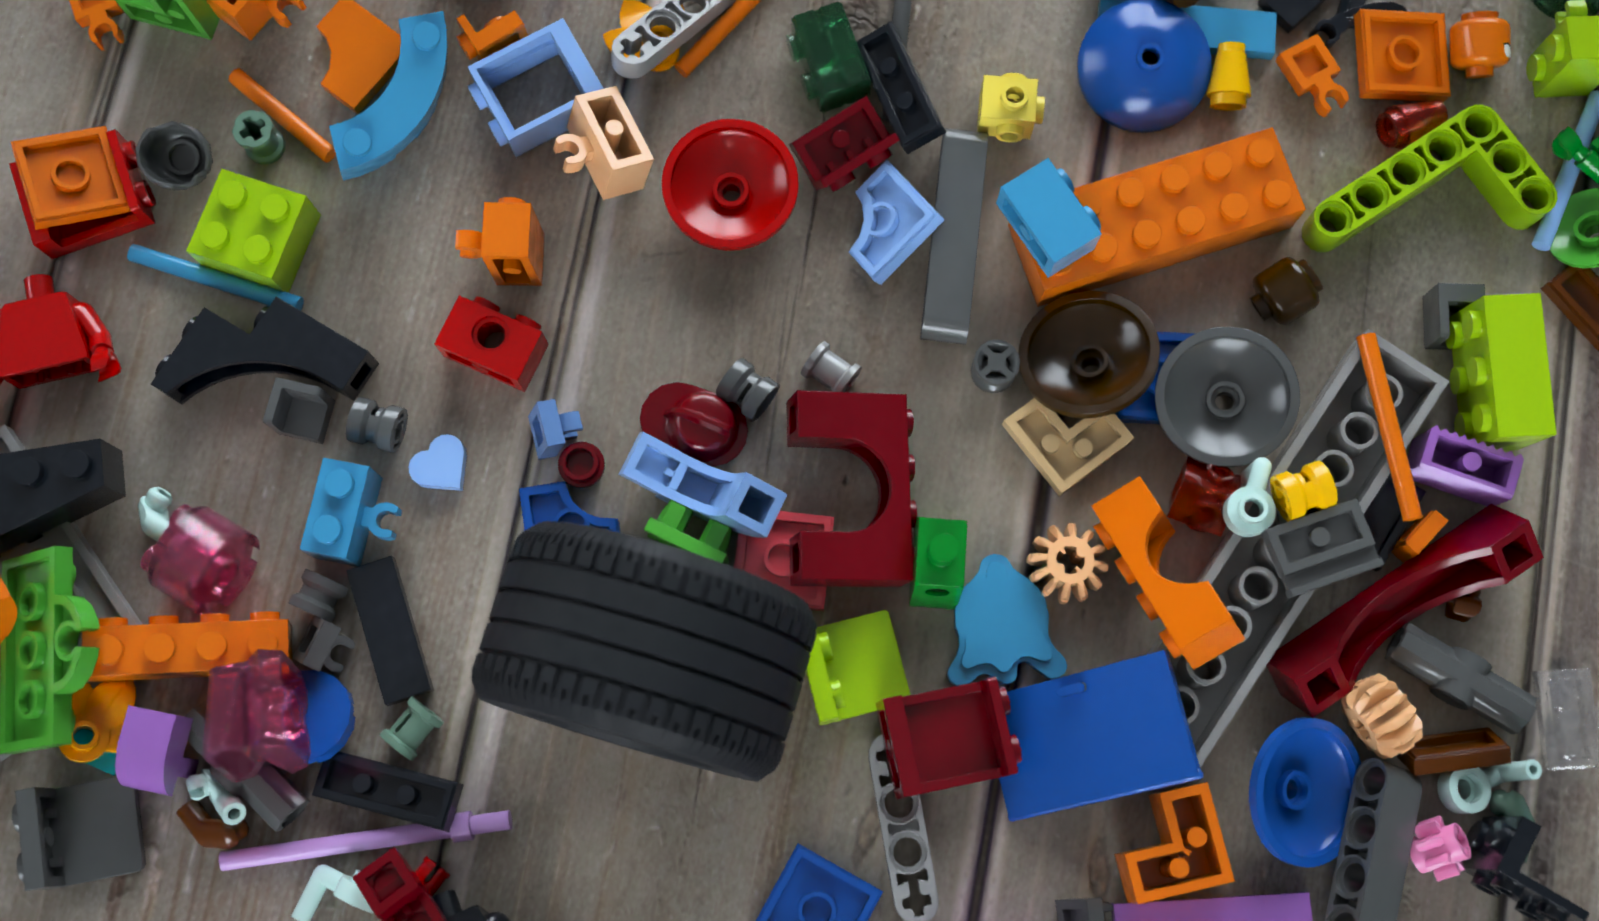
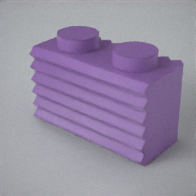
[1407,425,1524,506]

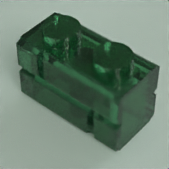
[786,1,871,113]

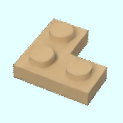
[1002,398,1135,497]

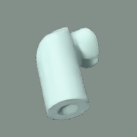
[138,487,192,555]
[186,769,246,825]

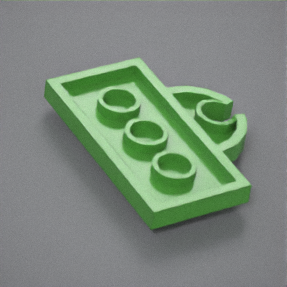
[0,546,100,754]

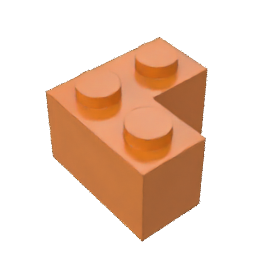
[1114,782,1235,905]

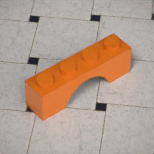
[1091,476,1245,670]

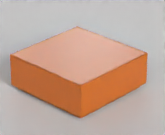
[1392,510,1449,562]

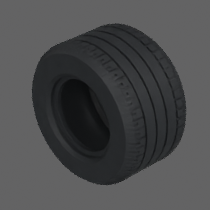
[471,521,817,782]

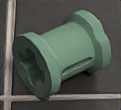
[232,110,286,164]
[379,696,444,761]

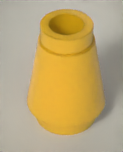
[1206,41,1252,111]

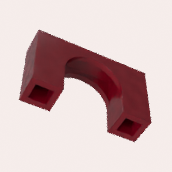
[786,390,917,587]

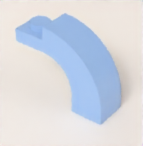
[619,432,788,538]

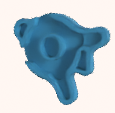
[947,554,1067,686]

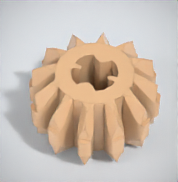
[1026,523,1109,604]
[1341,673,1423,760]

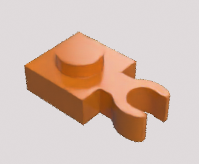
[69,0,124,51]
[1275,33,1349,117]

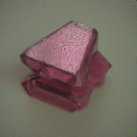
[203,649,311,783]

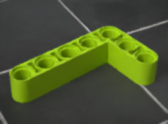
[1301,104,1558,252]

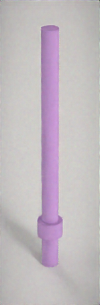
[219,810,512,871]

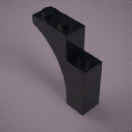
[151,296,379,405]

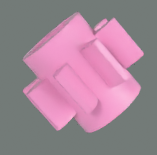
[1410,815,1471,882]

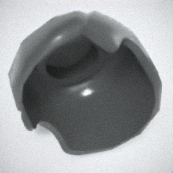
[135,121,213,191]

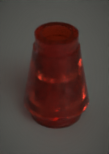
[1376,100,1448,149]

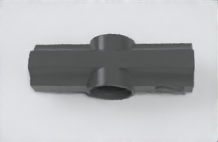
[1385,622,1537,735]
[184,700,310,831]

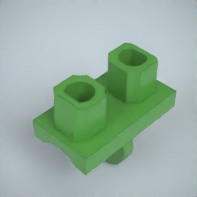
[644,500,733,564]

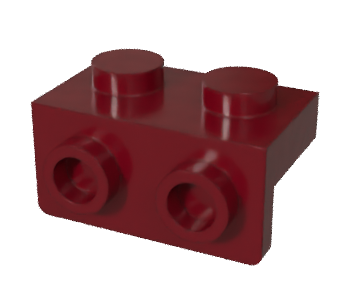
[788,96,900,192]

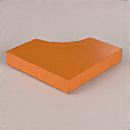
[316,0,401,115]

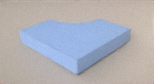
[849,159,945,285]

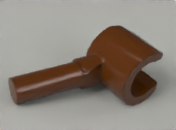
[1445,590,1482,622]

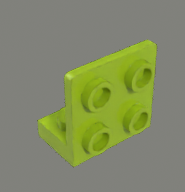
[806,610,911,726]

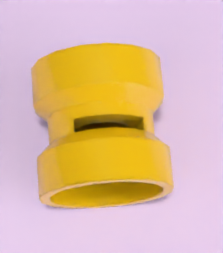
[1270,460,1338,522]

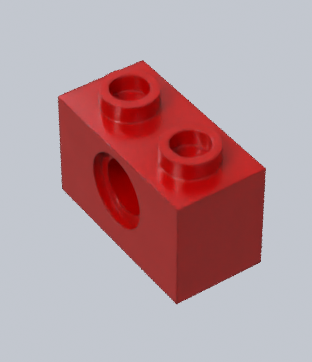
[434,295,549,392]

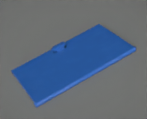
[999,649,1203,822]

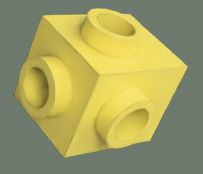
[977,73,1045,143]

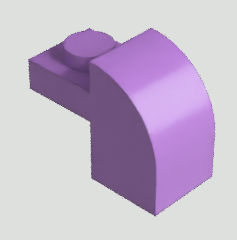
[115,705,199,796]

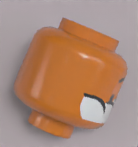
[1449,11,1511,79]

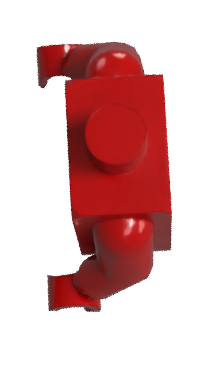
[0,274,122,389]

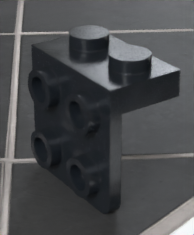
[1462,816,1590,921]

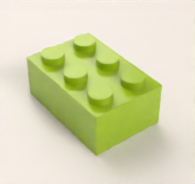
[1445,293,1557,451]

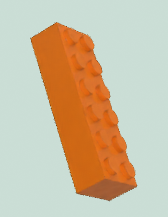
[1008,127,1306,307]

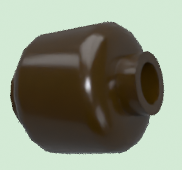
[1249,257,1323,325]

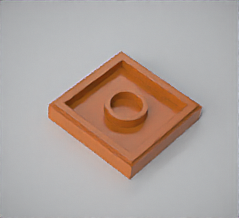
[1354,9,1451,102]
[11,126,131,230]

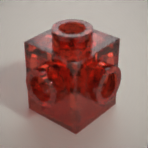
[1167,456,1241,537]

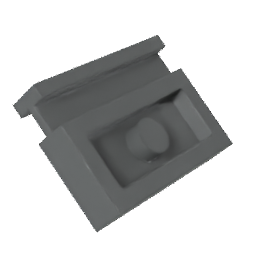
[1261,498,1384,599]

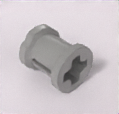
[801,341,862,392]

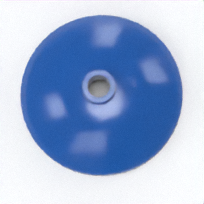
[1077,0,1212,133]
[1249,717,1361,868]

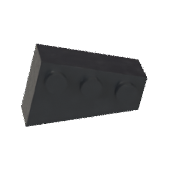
[0,438,126,558]

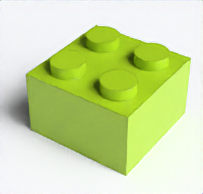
[186,168,321,293]

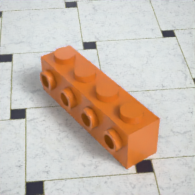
[82,611,292,682]

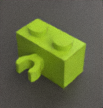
[1526,0,1599,98]

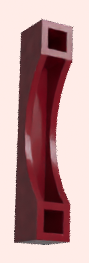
[1266,504,1544,718]

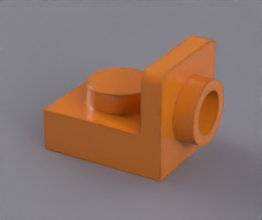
[456,10,528,60]

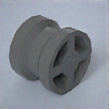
[970,339,1020,393]
[288,569,349,623]

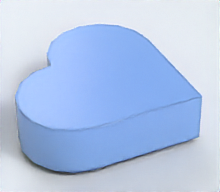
[408,434,467,491]

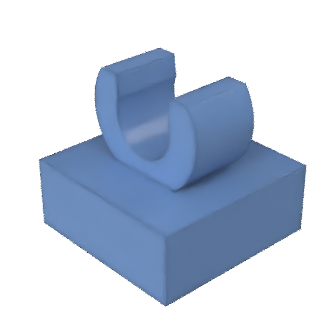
[528,399,583,460]

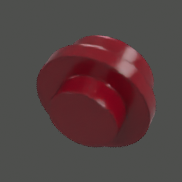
[558,442,605,488]

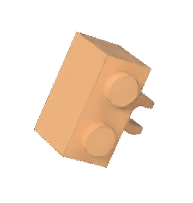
[553,86,654,200]

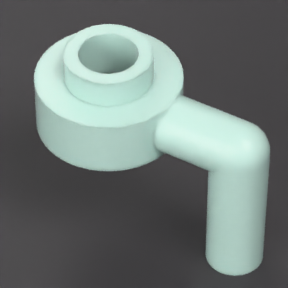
[1223,457,1276,537]
[1437,760,1542,814]
[291,864,374,921]

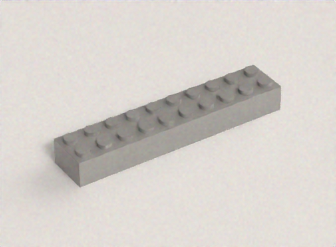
[1147,329,1449,768]

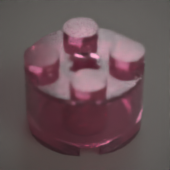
[140,504,260,616]

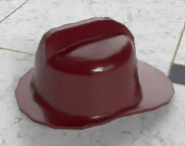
[640,382,748,467]

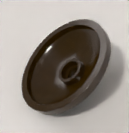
[1018,291,1160,418]

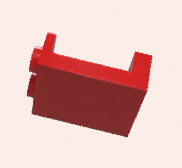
[9,129,156,259]

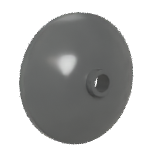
[1155,327,1300,468]

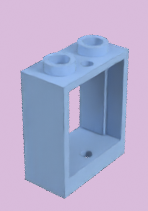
[467,18,604,157]

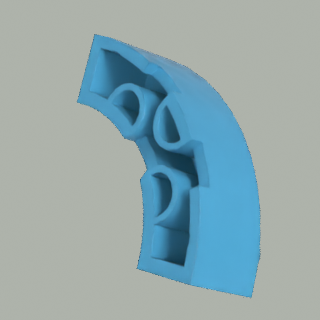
[329,11,447,181]

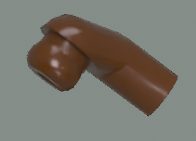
[176,800,249,849]

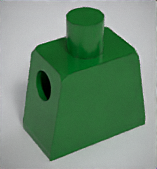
[909,517,967,610]

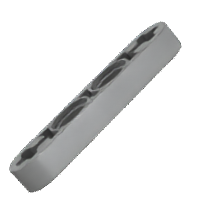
[611,0,737,79]
[868,735,939,921]

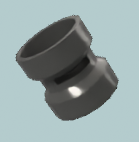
[715,358,780,422]
[346,397,408,453]

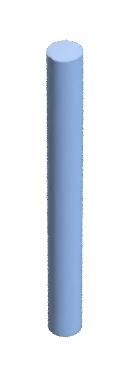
[1532,90,1599,251]

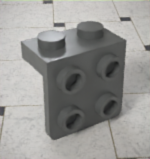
[12,777,146,891]

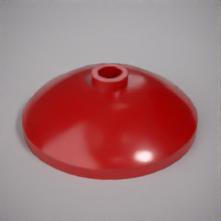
[662,119,798,251]

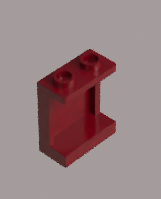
[876,676,1022,799]

